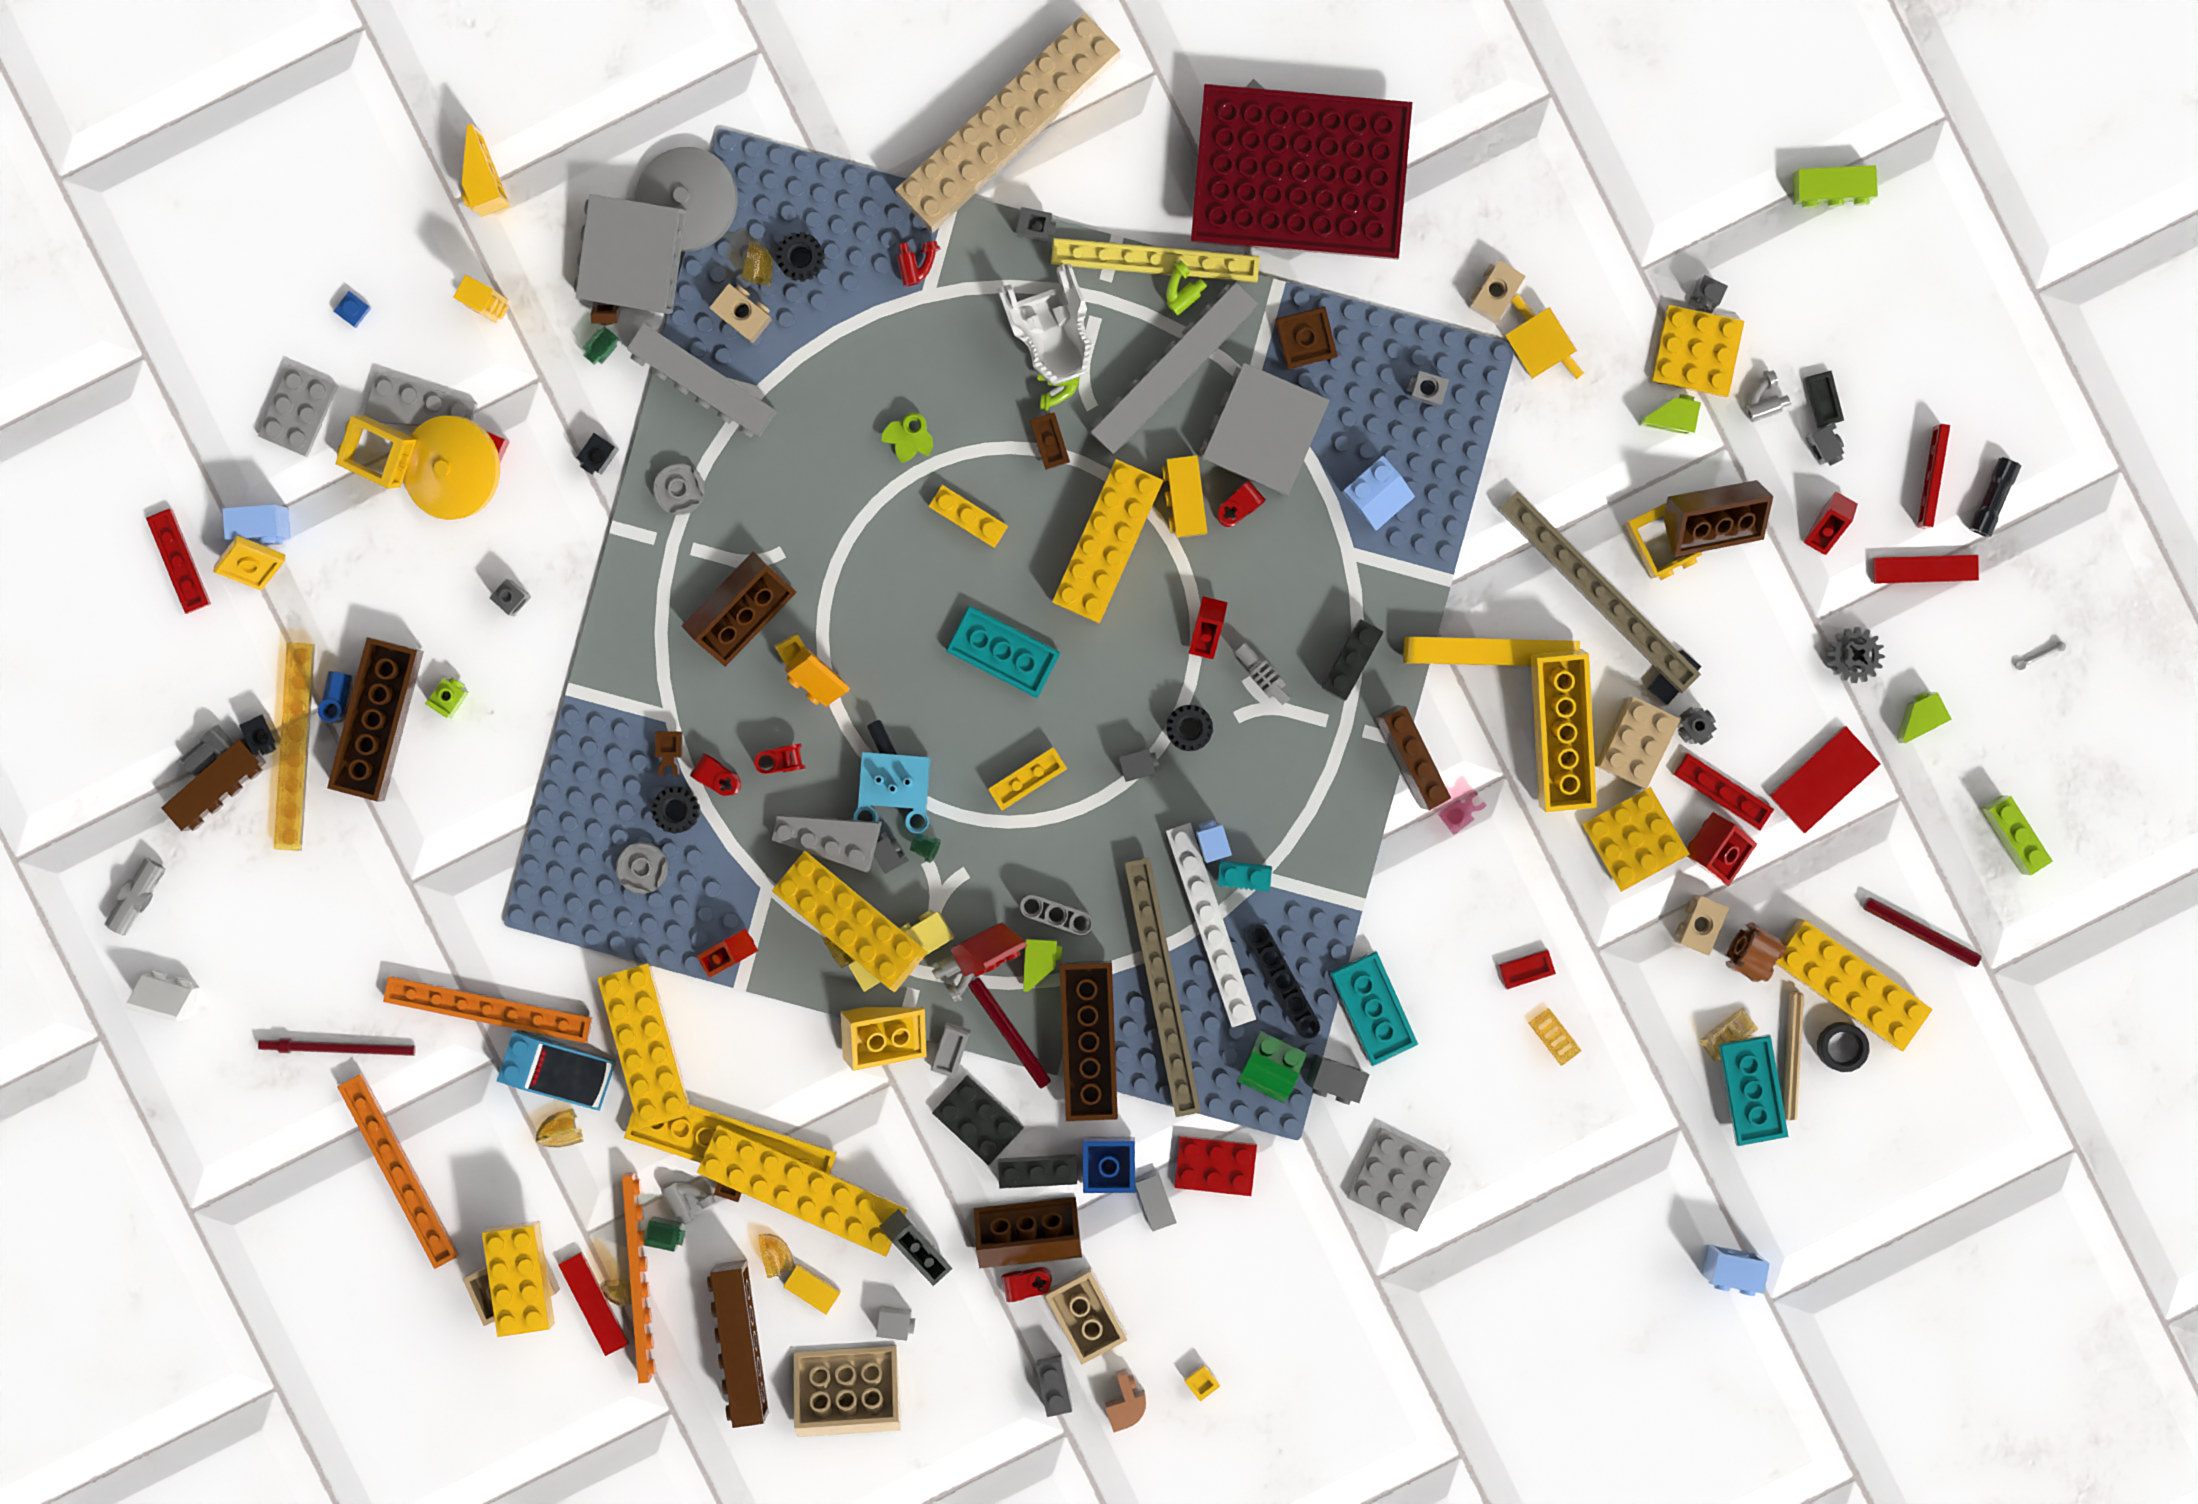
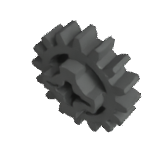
[1826,627,1885,683]

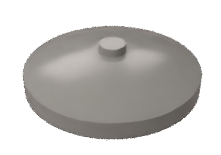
[635,147,738,252]

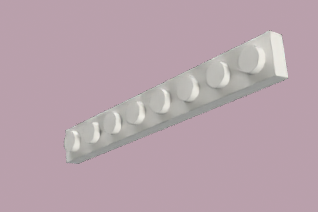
[1166,823,1256,1027]

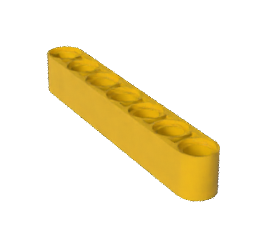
[1403,637,1580,666]

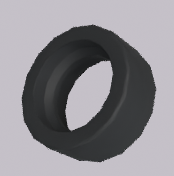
[1817,1022,1870,1072]

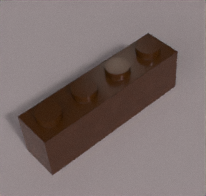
[1375,705,1451,811]
[161,739,266,831]

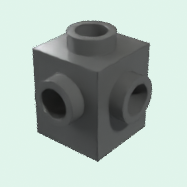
[1677,707,1717,745]

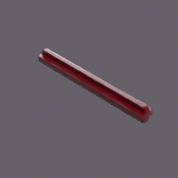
[1863,897,1982,967]
[968,978,1051,1089]

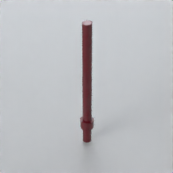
[258,1038,416,1056]

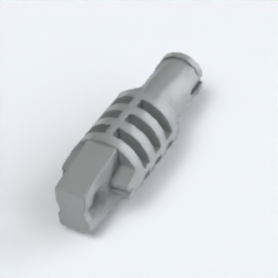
[1234,642,1292,705]

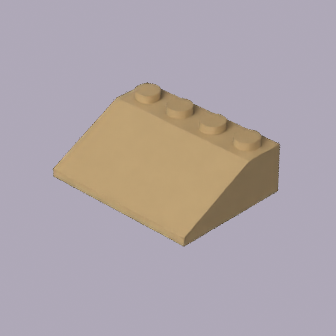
[793,1346,901,1437]

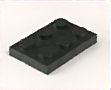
[932,1074,1024,1166]

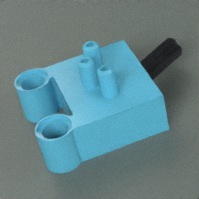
[853,720,931,833]

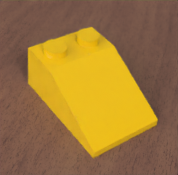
[461,123,510,217]
[841,1007,926,1071]

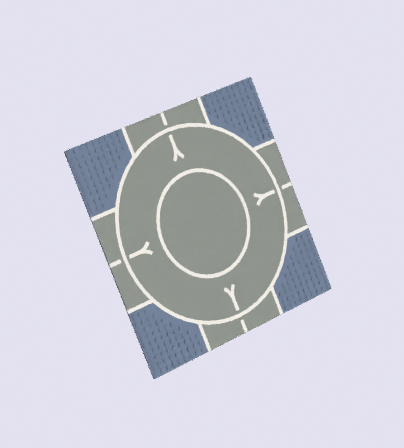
[504,129,1515,1140]

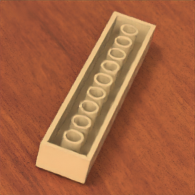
[895,12,1121,234]

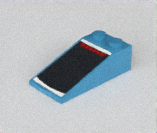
[497,1030,616,1111]

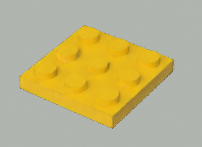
[1651,305,1745,398]
[1582,786,1690,892]

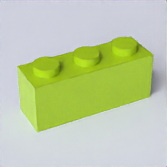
[1793,165,1878,208]
[1981,795,2053,875]

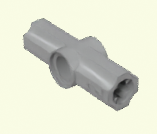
[104,858,166,936]

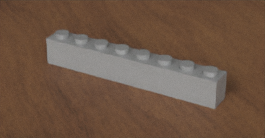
[1091,282,1259,456]

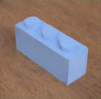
[1195,820,1232,863]

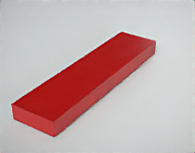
[1917,424,1951,529]
[146,508,211,614]
[1873,555,1979,584]
[1672,753,1774,831]
[558,1252,629,1356]

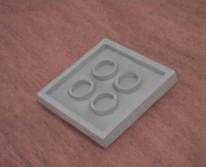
[1347,1128,1451,1232]

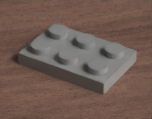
[258,365,338,457]

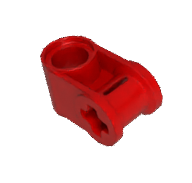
[1217,480,1266,528]
[754,743,806,774]
[690,753,741,796]
[1001,1267,1052,1302]

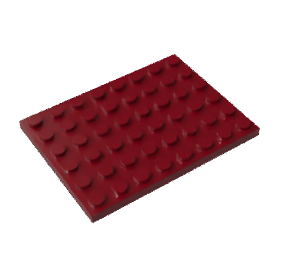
[1190,84,1413,260]

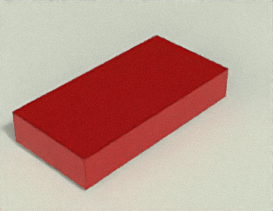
[1498,949,1556,990]

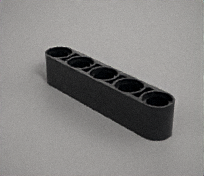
[1245,923,1320,1039]

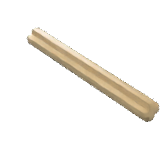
[1783,992,1804,1120]

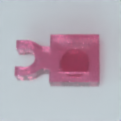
[1437,790,1487,835]

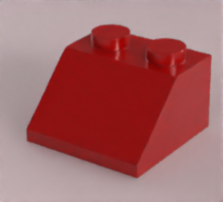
[1686,812,1757,886]

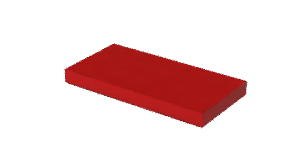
[1768,726,1881,834]

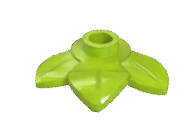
[881,413,933,463]

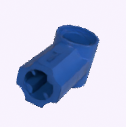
[318,671,352,724]

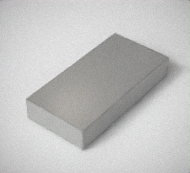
[930,1022,971,1078]
[1135,1173,1177,1232]

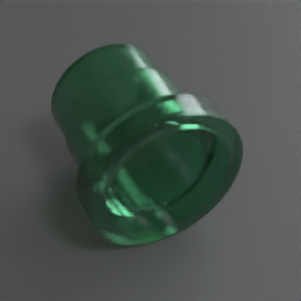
[910,833,941,863]

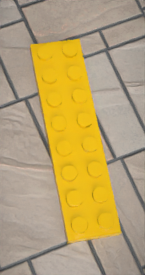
[624,1104,837,1173]
[696,1124,908,1257]

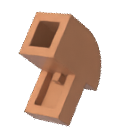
[1105,1369,1146,1433]

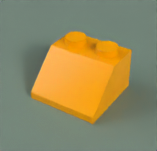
[784,646,850,707]

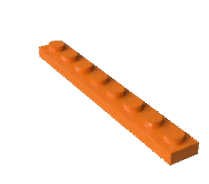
[383,976,593,1043]
[337,1074,459,1269]
[622,1172,656,1384]

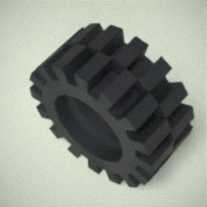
[776,232,825,282]
[1166,705,1213,751]
[651,787,700,834]

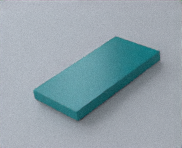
[945,605,1061,699]
[1329,951,1419,1067]
[1718,1034,1789,1146]

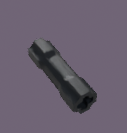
[1969,457,2022,537]

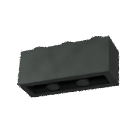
[1321,619,1384,701]
[998,1154,1077,1189]
[879,1209,953,1286]

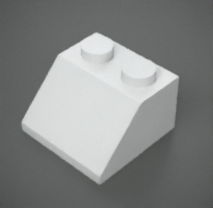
[125,971,199,1022]

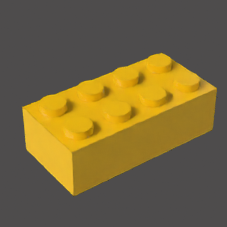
[482,1221,555,1337]

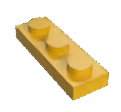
[928,485,1008,549]
[988,747,1067,811]

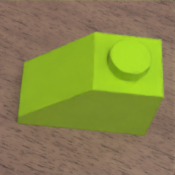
[1640,394,1701,435]
[1897,690,1952,743]
[1023,938,1062,992]

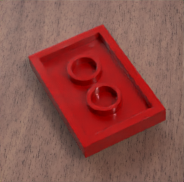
[1174,1135,1257,1197]

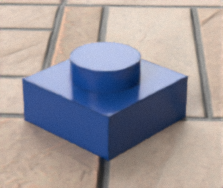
[333,291,371,328]

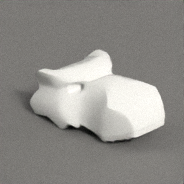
[997,263,1092,385]

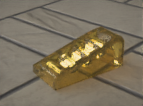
[1528,1008,1582,1066]
[1699,1008,1758,1061]

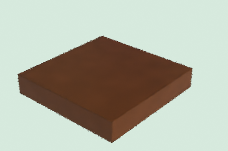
[1275,307,1338,370]

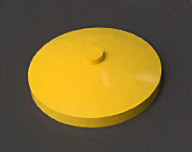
[403,415,500,520]

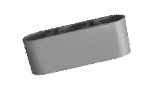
[1020,894,1093,935]

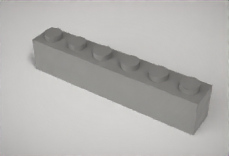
[627,323,777,438]

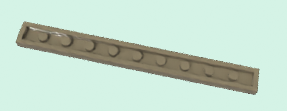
[1498,491,1701,693]
[1124,857,1201,1117]

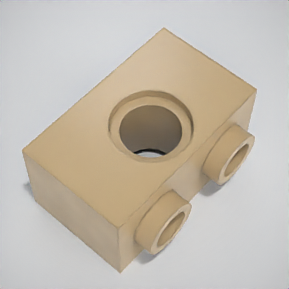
[1469,260,1526,324]
[709,284,772,344]
[1675,895,1729,956]

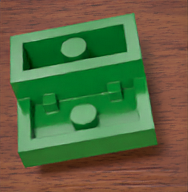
[1237,1031,1307,1104]

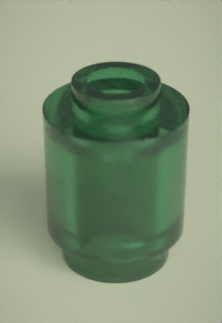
[582,326,620,365]

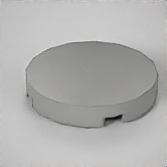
[652,463,705,515]
[616,842,669,894]

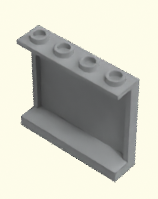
[574,194,687,314]
[1199,363,1330,498]

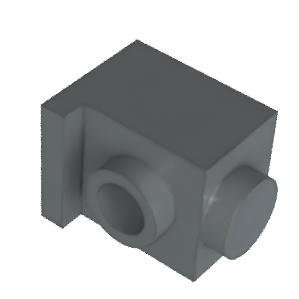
[1016,207,1056,242]
[1688,275,1728,314]
[1806,423,1844,466]
[874,832,909,874]

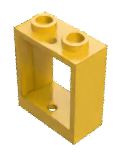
[335,415,417,489]
[1624,503,1703,581]

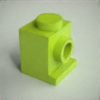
[425,677,469,718]

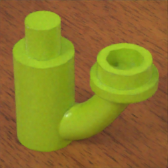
[1166,260,1207,316]
[1038,374,1080,412]

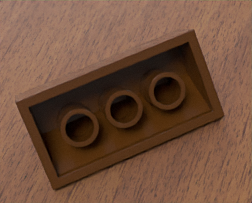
[1663,480,1774,557]
[681,551,797,667]
[973,1197,1082,1269]

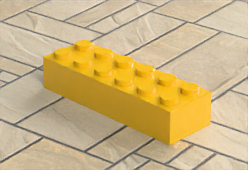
[1052,459,1163,625]
[1531,649,1597,812]
[772,851,928,992]
[1775,918,1933,1052]
[597,963,693,1129]

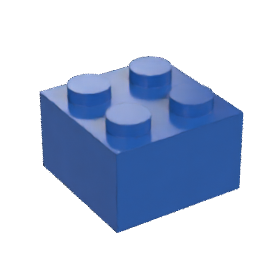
[1083,1137,1135,1193]

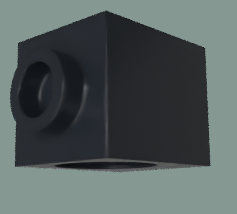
[576,433,619,475]
[239,714,282,756]

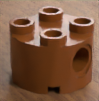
[1726,922,1786,982]

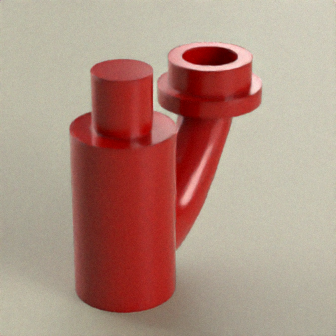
[897,241,941,287]

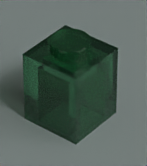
[644,1216,686,1252]

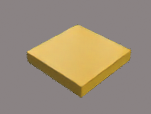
[1505,307,1577,379]
[213,536,286,591]

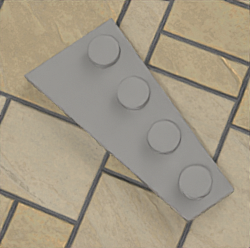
[363,372,478,426]
[772,814,882,872]

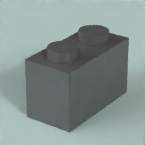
[1305,1054,1370,1105]
[1036,1355,1073,1417]

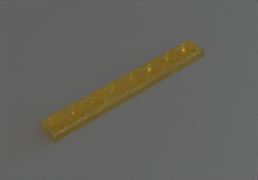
[274,642,315,851]

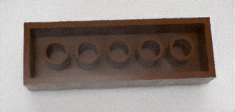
[327,637,424,802]
[1060,960,1118,1121]
[707,1260,769,1428]

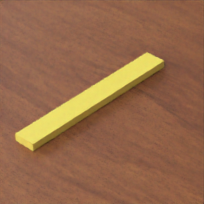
[1051,238,1260,283]

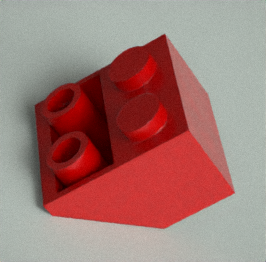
[950,923,1027,977]

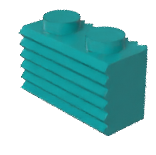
[1217,860,1272,892]

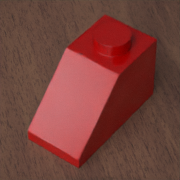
[1803,491,1858,555]
[1188,596,1228,660]
[697,928,758,978]

